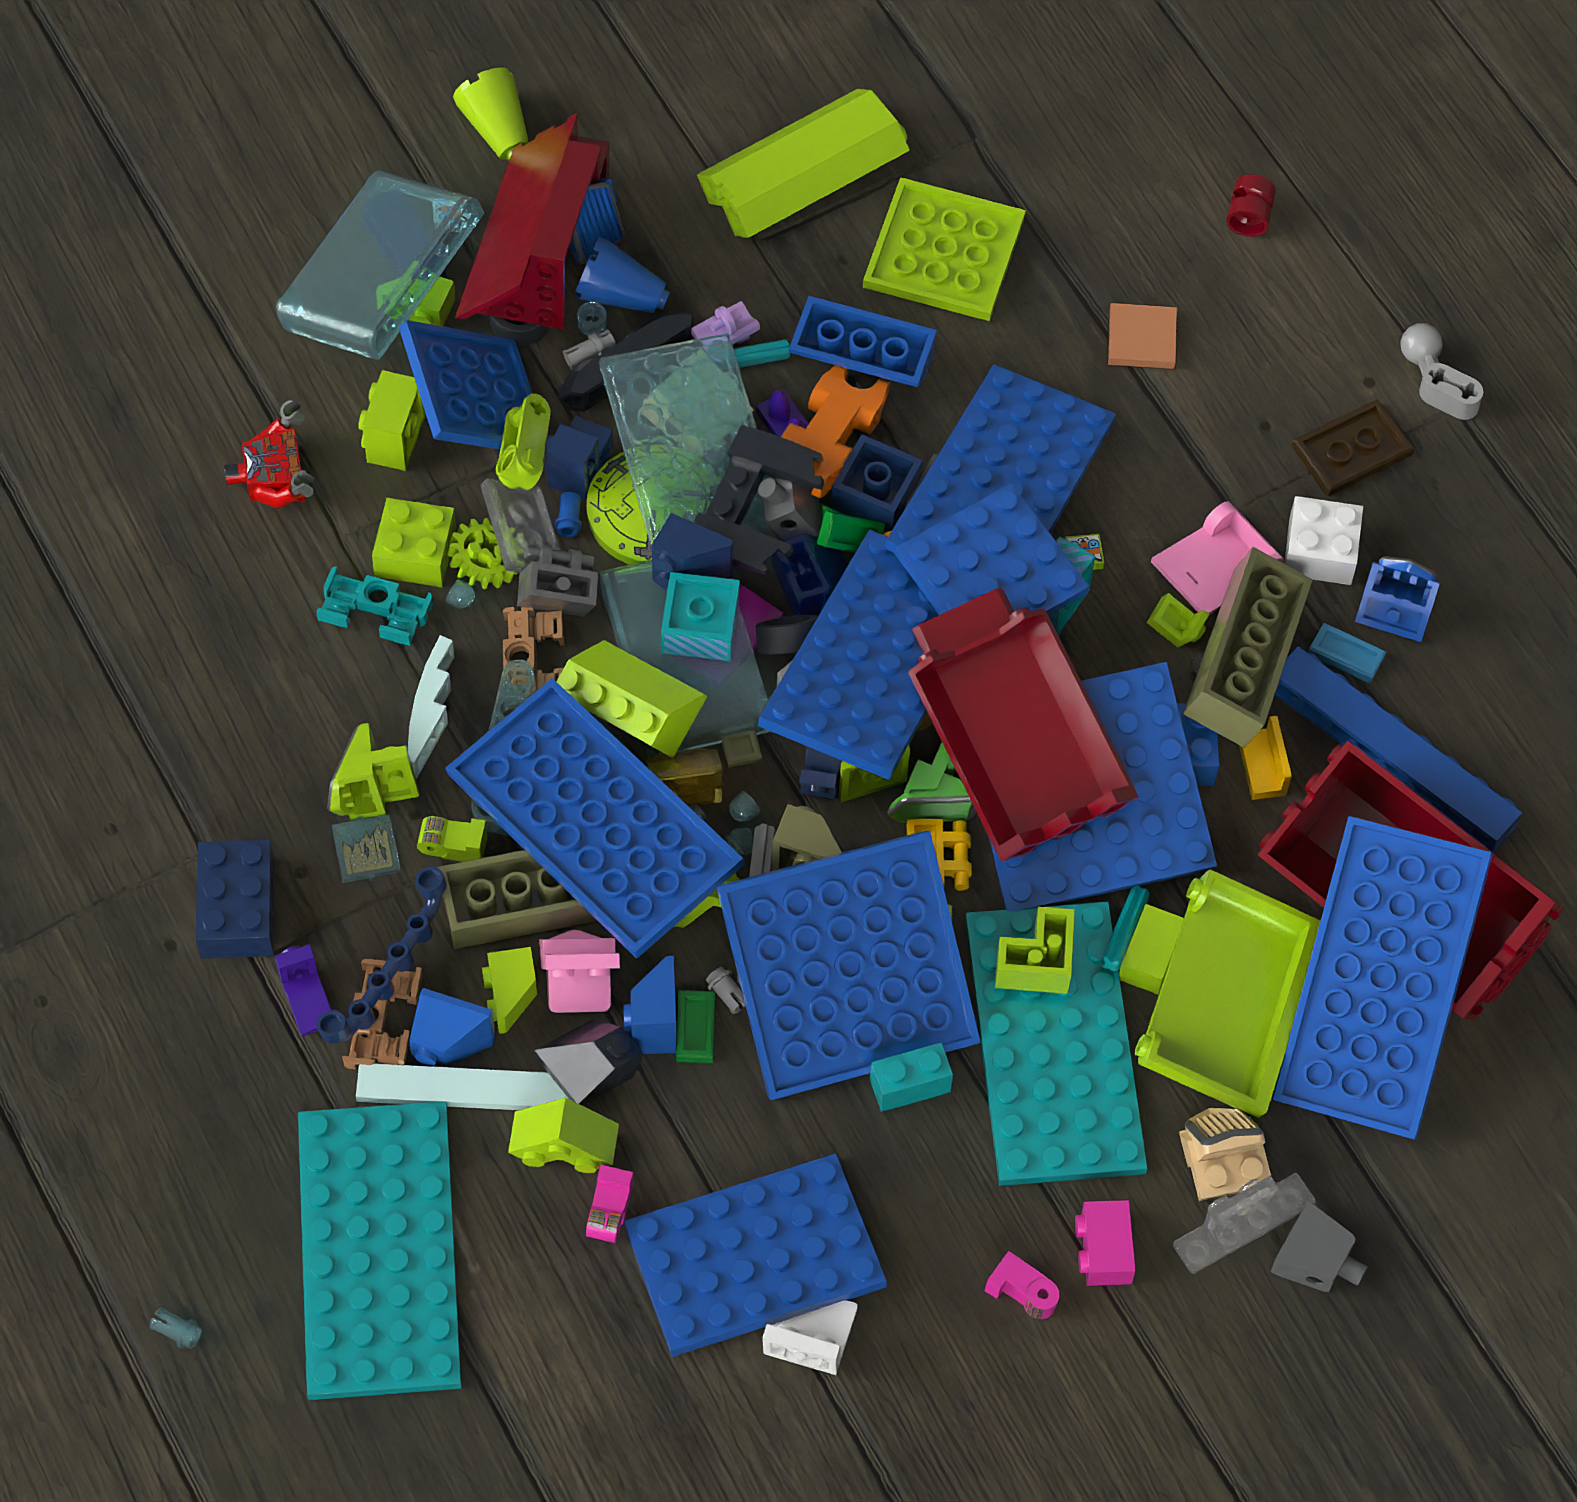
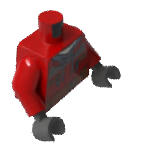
[224,400,314,509]

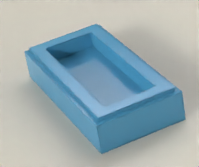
[1309,623,1386,684]

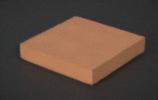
[1108,303,1177,369]

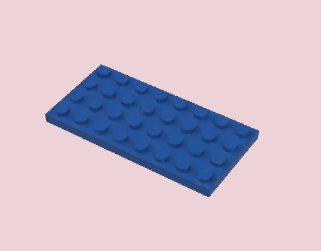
[885,364,1116,553]
[758,530,939,780]
[445,678,745,959]
[1273,816,1493,1140]

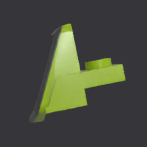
[327,723,419,820]

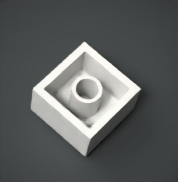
[1284,496,1363,585]

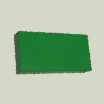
[817,511,885,553]
[676,990,715,1063]

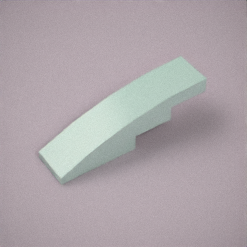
[408,635,454,779]

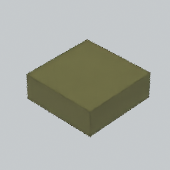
[720,727,762,768]

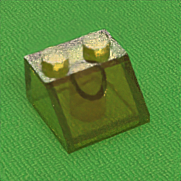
[646,748,722,806]

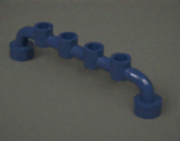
[317,866,447,1044]

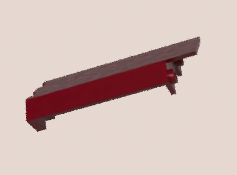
[908,588,1139,862]

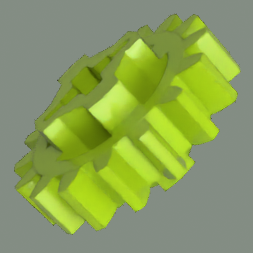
[447,518,524,589]

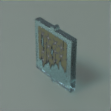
[332,814,401,883]

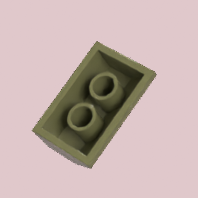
[772,804,842,871]

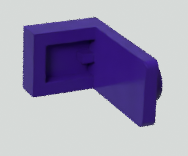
[275,944,331,1036]

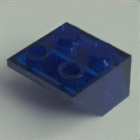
[772,534,847,615]

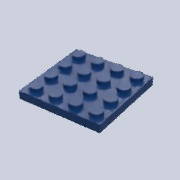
[399,320,547,455]
[895,482,1089,616]

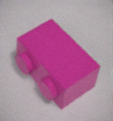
[1075,1200,1135,1286]

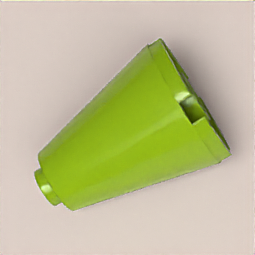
[453,67,529,161]

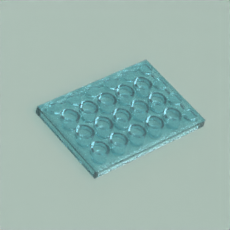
[599,333,773,548]

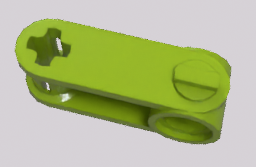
[496,394,551,491]

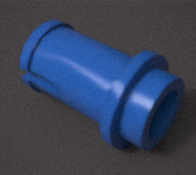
[555,492,582,538]

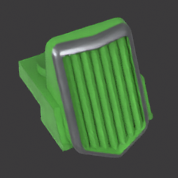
[887,743,976,823]

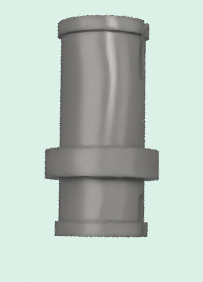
[562,329,616,370]

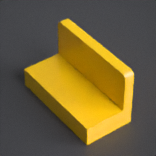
[1239,716,1291,800]

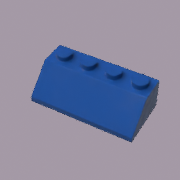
[789,296,937,387]

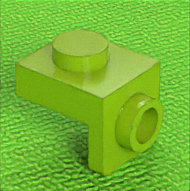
[1147,593,1209,648]

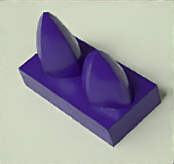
[756,390,809,437]

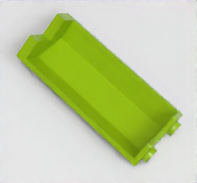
[697,89,910,238]

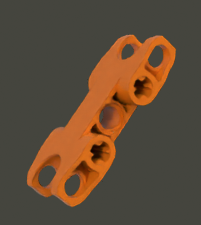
[769,365,891,498]

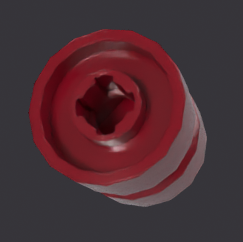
[1226,174,1276,237]

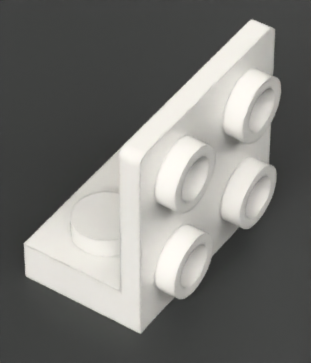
[763,1300,857,1375]

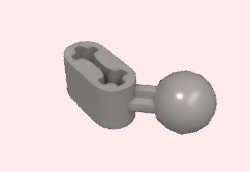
[1400,323,1484,420]

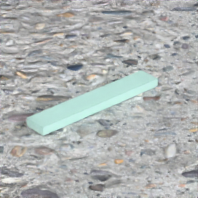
[356,1064,569,1110]

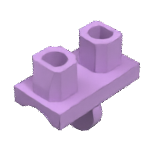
[691,301,760,357]

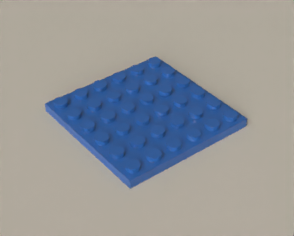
[988,662,1217,912]
[716,830,981,1100]

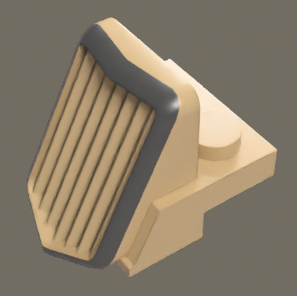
[1179,1108,1273,1201]

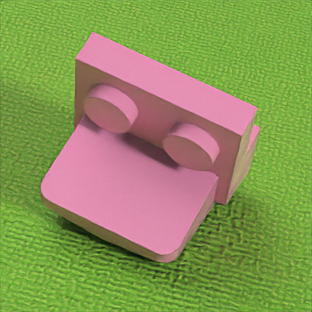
[539,930,620,1013]

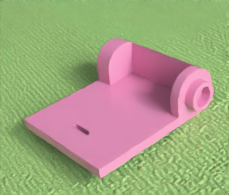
[1151,501,1284,615]

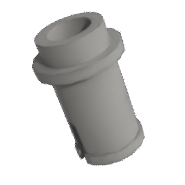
[706,967,746,1014]

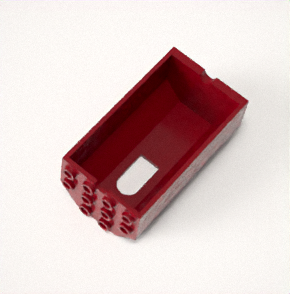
[1258,741,1565,1021]

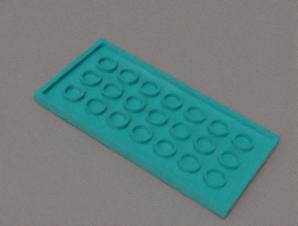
[965,902,1147,1186]
[298,1101,461,1400]

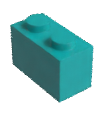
[870,1043,953,1112]

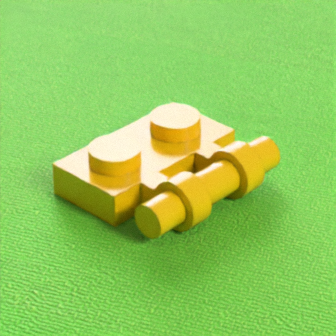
[906,819,972,891]

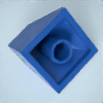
[409,988,496,1067]

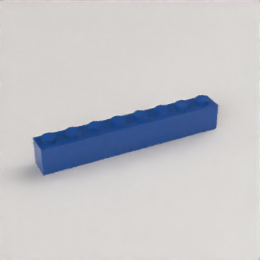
[1274,646,1522,852]

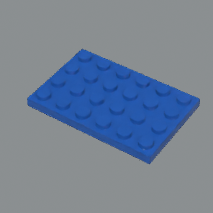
[624,1153,887,1357]

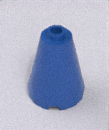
[574,236,670,314]

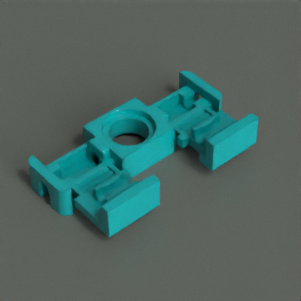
[317,566,433,646]

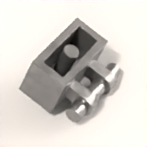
[517,544,598,617]

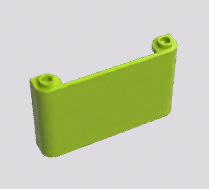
[1135,869,1321,1118]

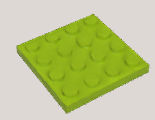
[863,177,1026,321]

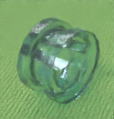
[577,302,607,335]

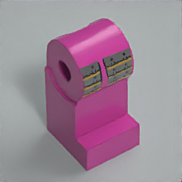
[586,1165,634,1243]
[985,1251,1059,1319]

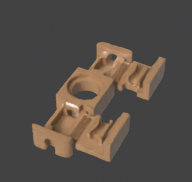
[502,607,565,710]
[342,959,423,1069]

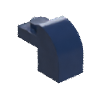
[799,746,842,799]

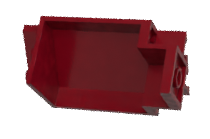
[455,112,610,329]

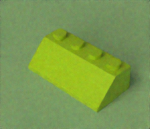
[556,640,708,758]

